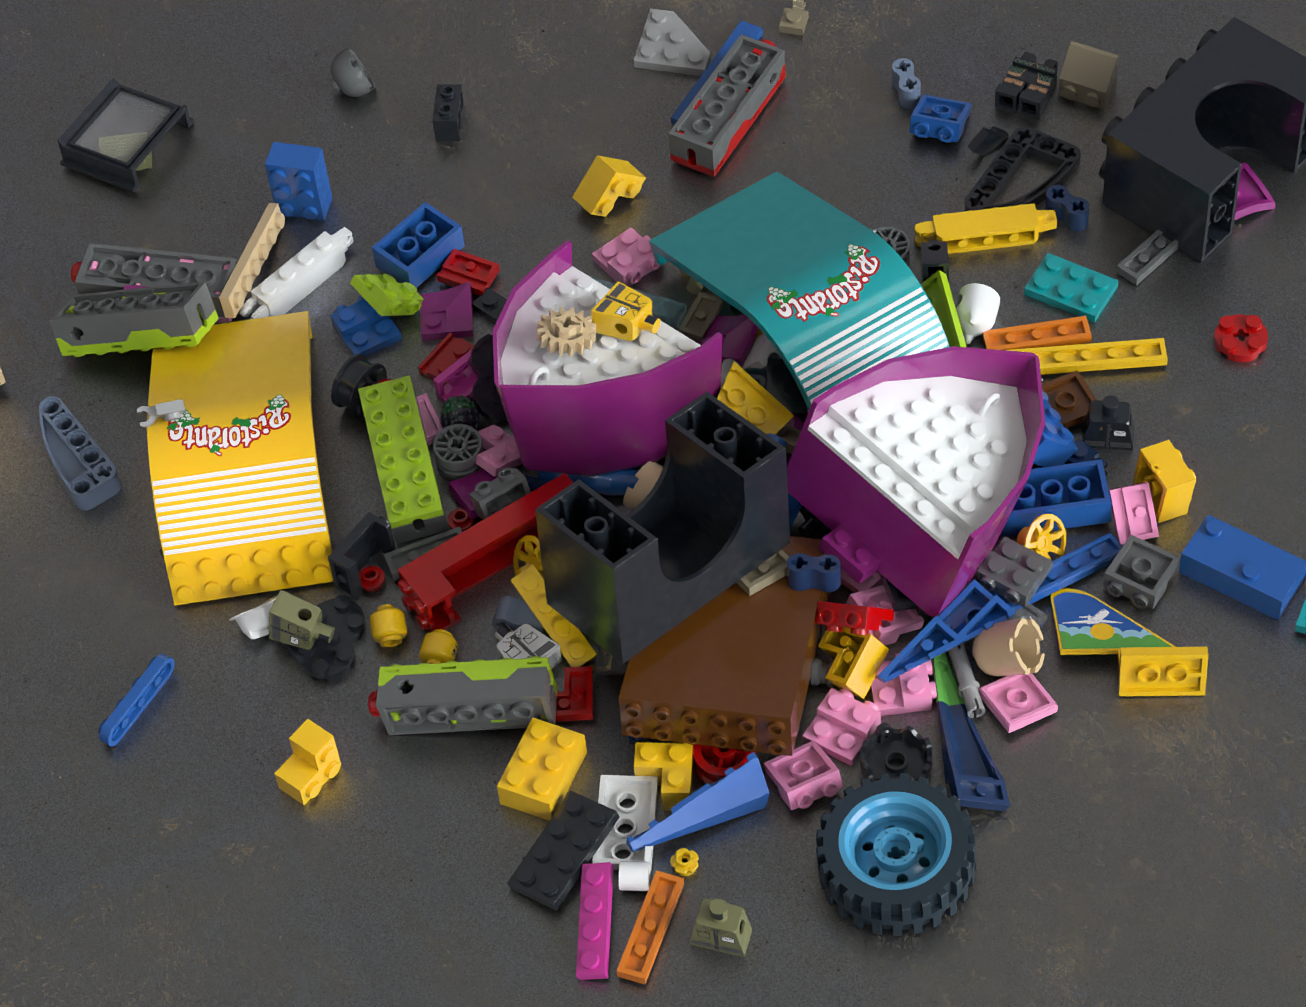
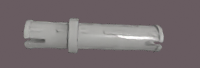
[948,642,985,718]

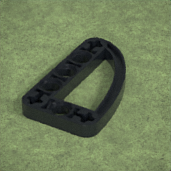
[964,126,1081,212]

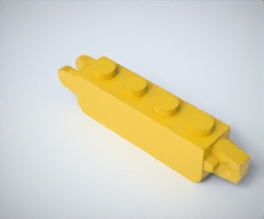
[914,203,1057,254]

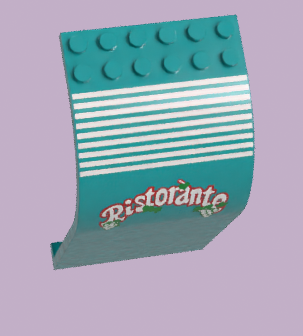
[649,172,949,411]

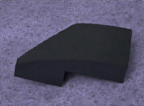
[968,126,1009,155]

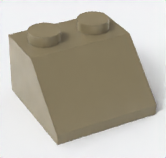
[1058,41,1119,110]

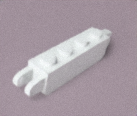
[239,227,354,319]

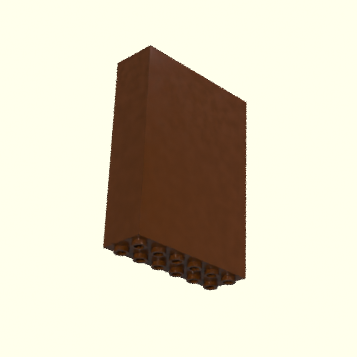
[619,536,830,756]

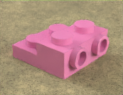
[592,227,660,287]
[846,585,925,645]
[870,653,937,716]
[802,688,881,766]
[763,740,843,810]

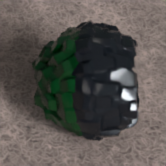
[440,395,481,429]

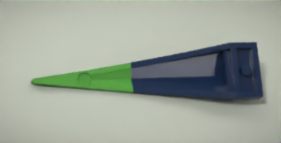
[932,652,1010,811]

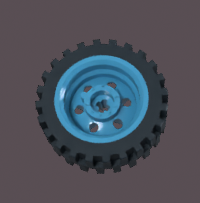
[816,773,976,936]

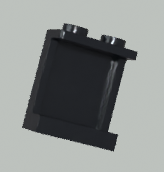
[328,512,396,601]

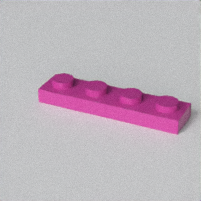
[576,862,614,980]

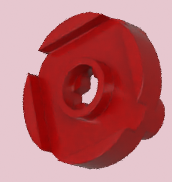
[1214,314,1268,362]

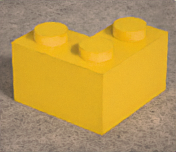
[572,155,646,217]
[818,627,889,699]
[274,719,341,805]
[634,742,694,810]

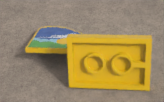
[1051,588,1208,696]

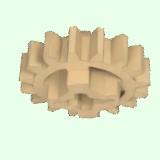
[537,307,596,357]

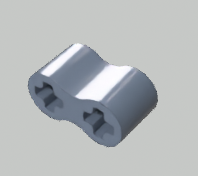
[892,58,921,109]
[492,596,544,634]

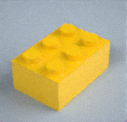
[497,717,587,821]

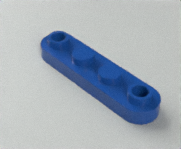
[98,654,175,747]

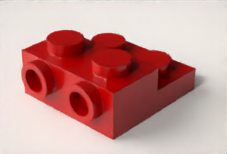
[815,601,894,635]

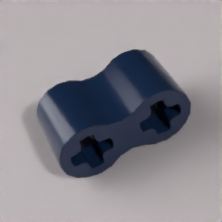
[1045,185,1089,232]
[787,553,841,592]

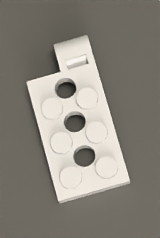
[592,775,659,891]

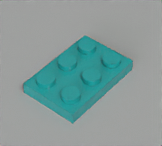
[1024,253,1118,323]

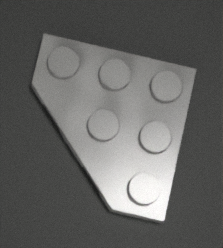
[634,8,711,76]

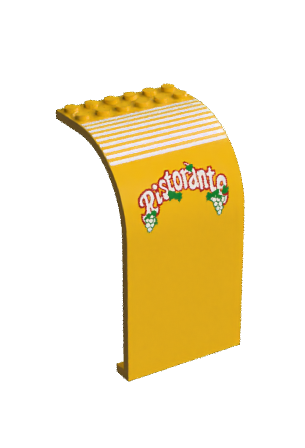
[147,311,334,606]

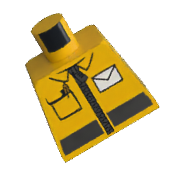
[591,282,661,341]

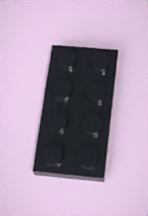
[507,790,620,911]

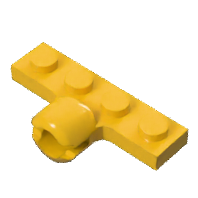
[510,564,597,667]

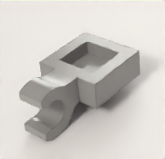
[137,399,186,428]

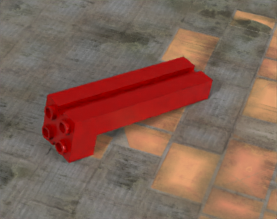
[398,473,573,632]

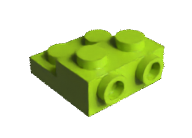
[350,274,424,316]

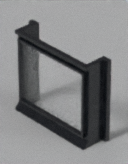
[58,78,194,192]

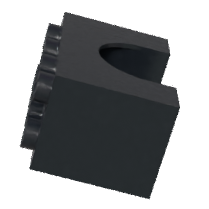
[1099,17,1306,263]
[535,392,790,664]

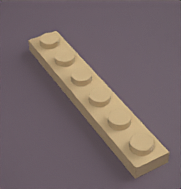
[219,203,285,318]

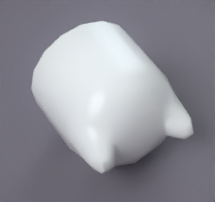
[956,283,1000,344]

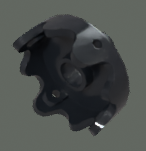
[860,722,932,782]

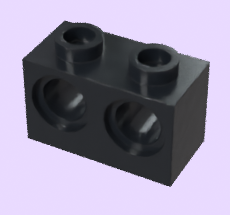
[432,84,464,141]

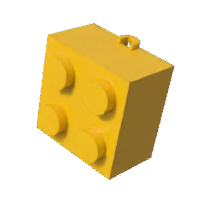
[1132,440,1196,523]

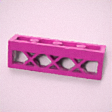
[433,333,493,403]

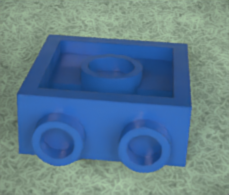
[909,94,972,143]
[330,296,402,357]

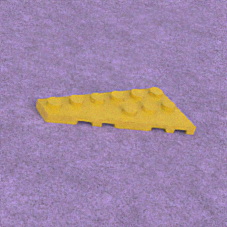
[717,361,794,435]

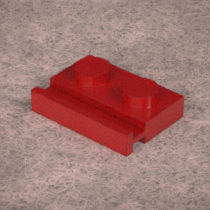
[437,249,500,296]
[418,332,474,386]

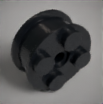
[331,354,387,417]

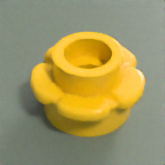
[670,848,699,876]

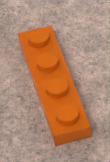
[982,316,1092,350]
[616,870,684,984]

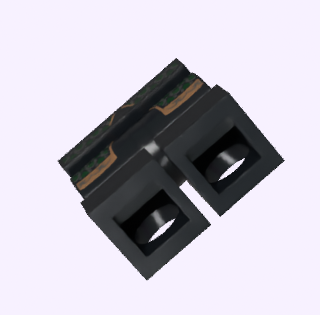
[995,52,1058,120]

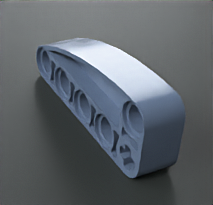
[39,396,121,510]

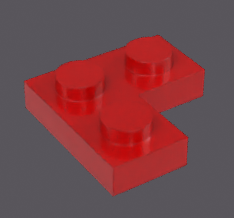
[556,666,593,721]

